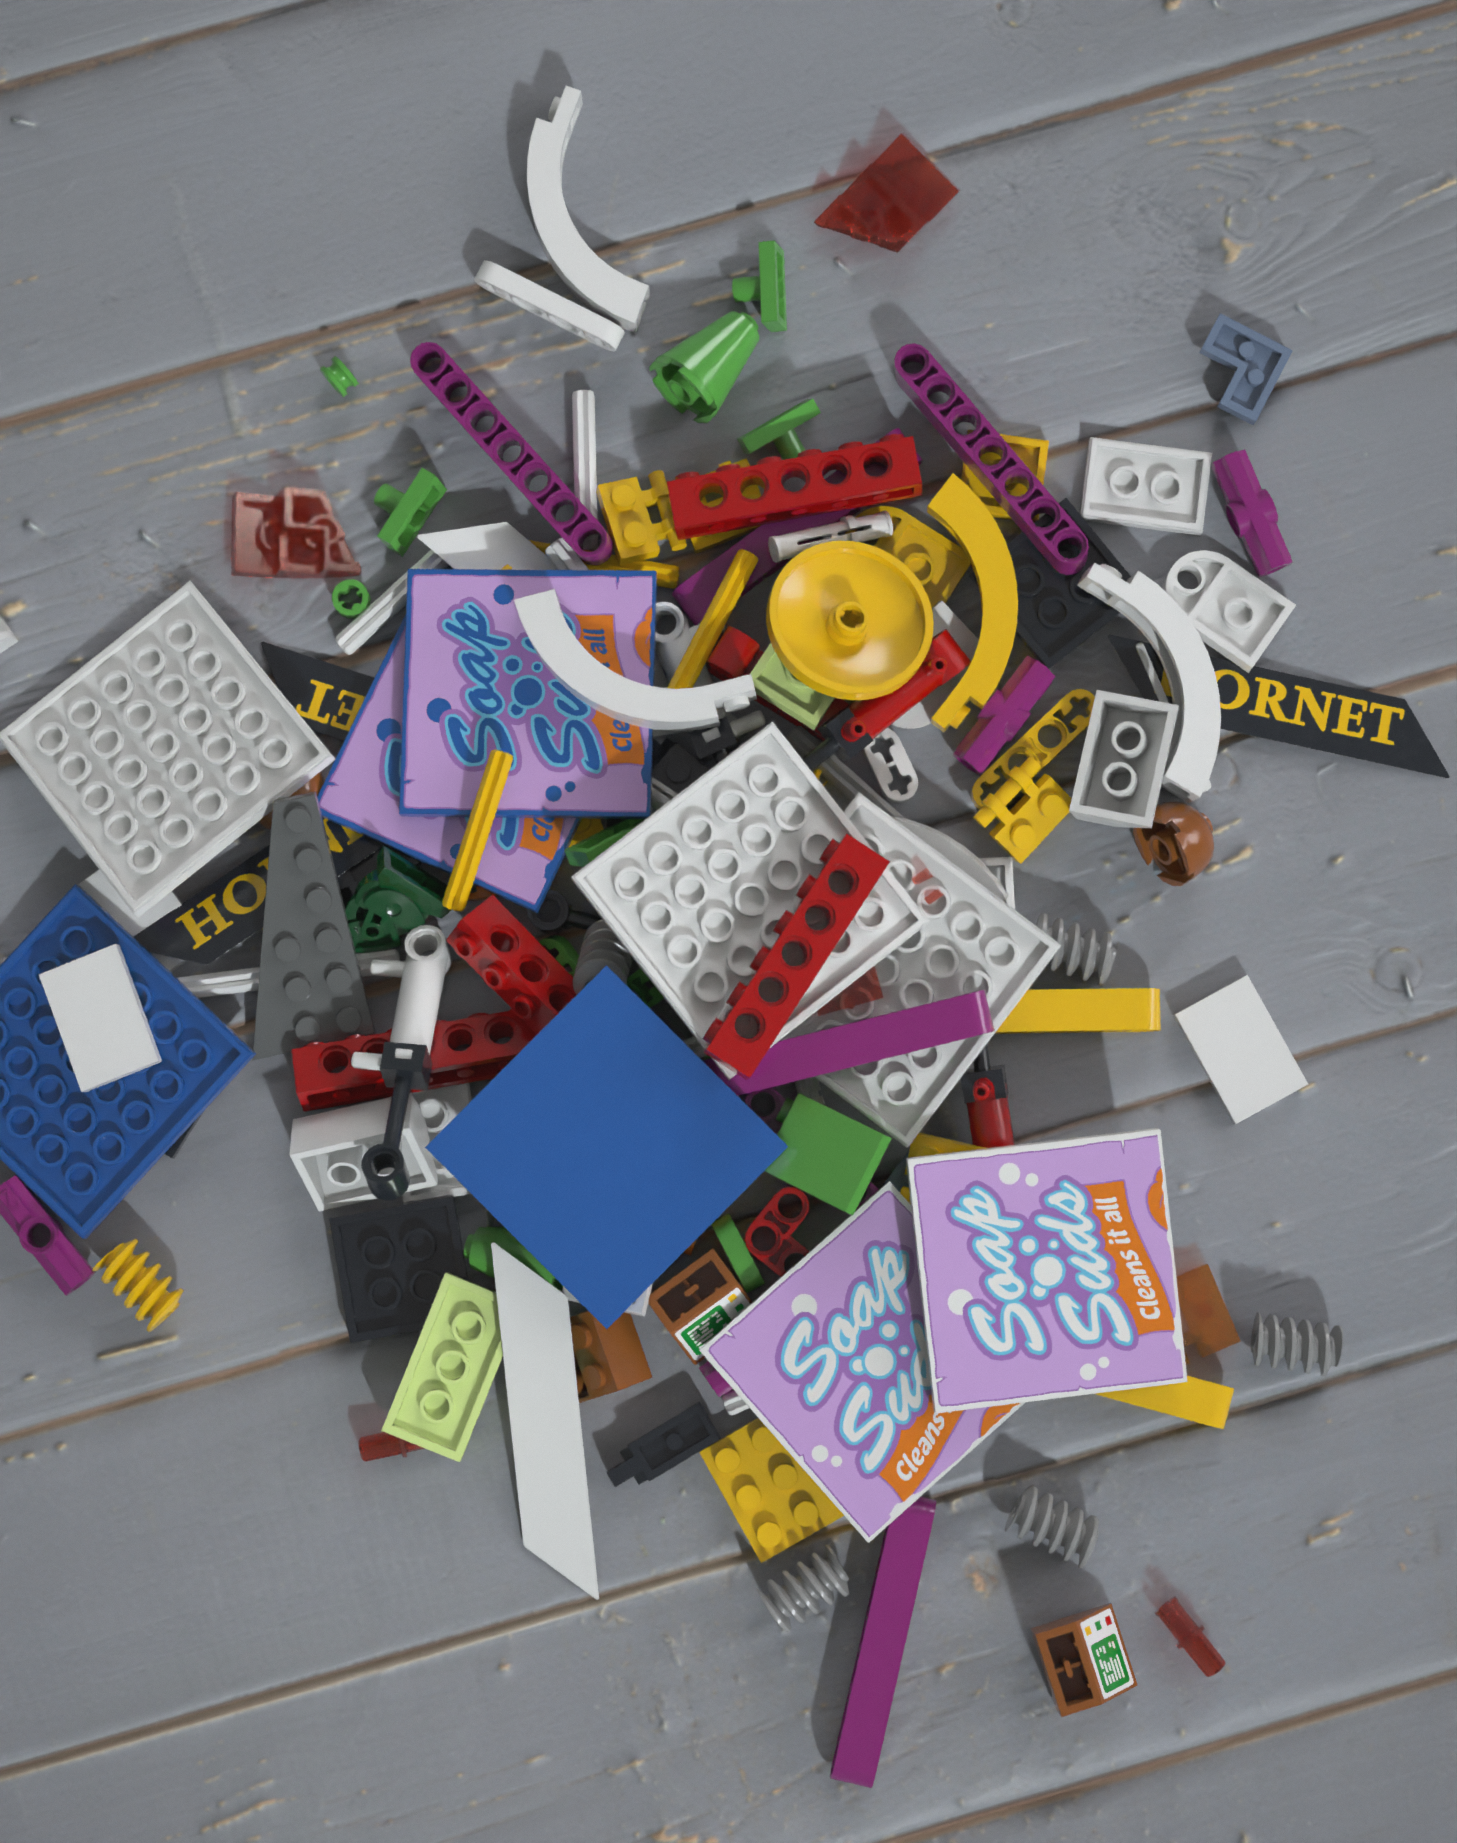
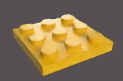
[699,1418,844,1563]

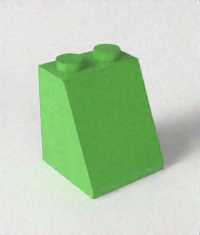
[765,1093,892,1215]

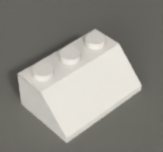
[1069,690,1179,828]
[289,1092,438,1211]

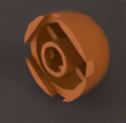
[1133,802,1214,886]

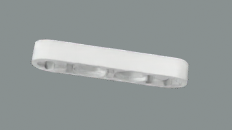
[474,260,625,352]

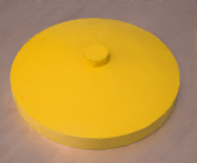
[766,541,934,700]

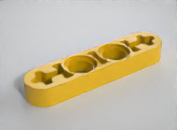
[971,689,1095,810]

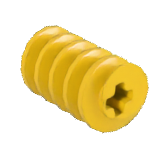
[92,1238,184,1332]

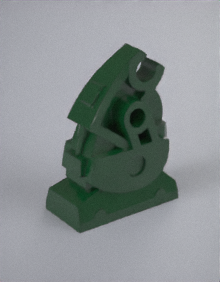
[345,846,451,953]

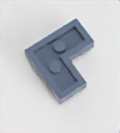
[1199,313,1293,425]

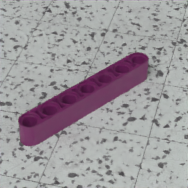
[410,342,614,566]
[894,343,1089,575]
[671,428,923,626]
[702,990,995,1096]
[830,1497,936,1788]

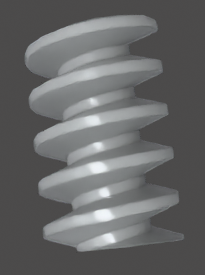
[1035,913,1119,986]
[572,919,633,995]
[1251,1312,1343,1377]
[1005,1485,1099,1569]
[756,1544,850,1632]

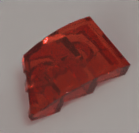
[814,133,961,253]
[231,486,361,579]

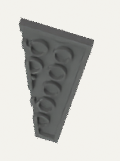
[252,791,375,1061]

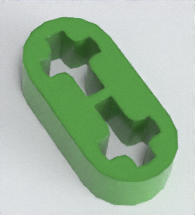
[711,1213,765,1293]

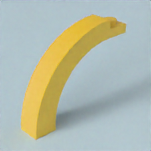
[927,473,1018,732]

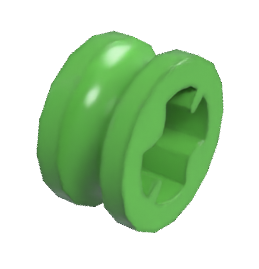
[319,356,359,397]
[332,579,371,619]

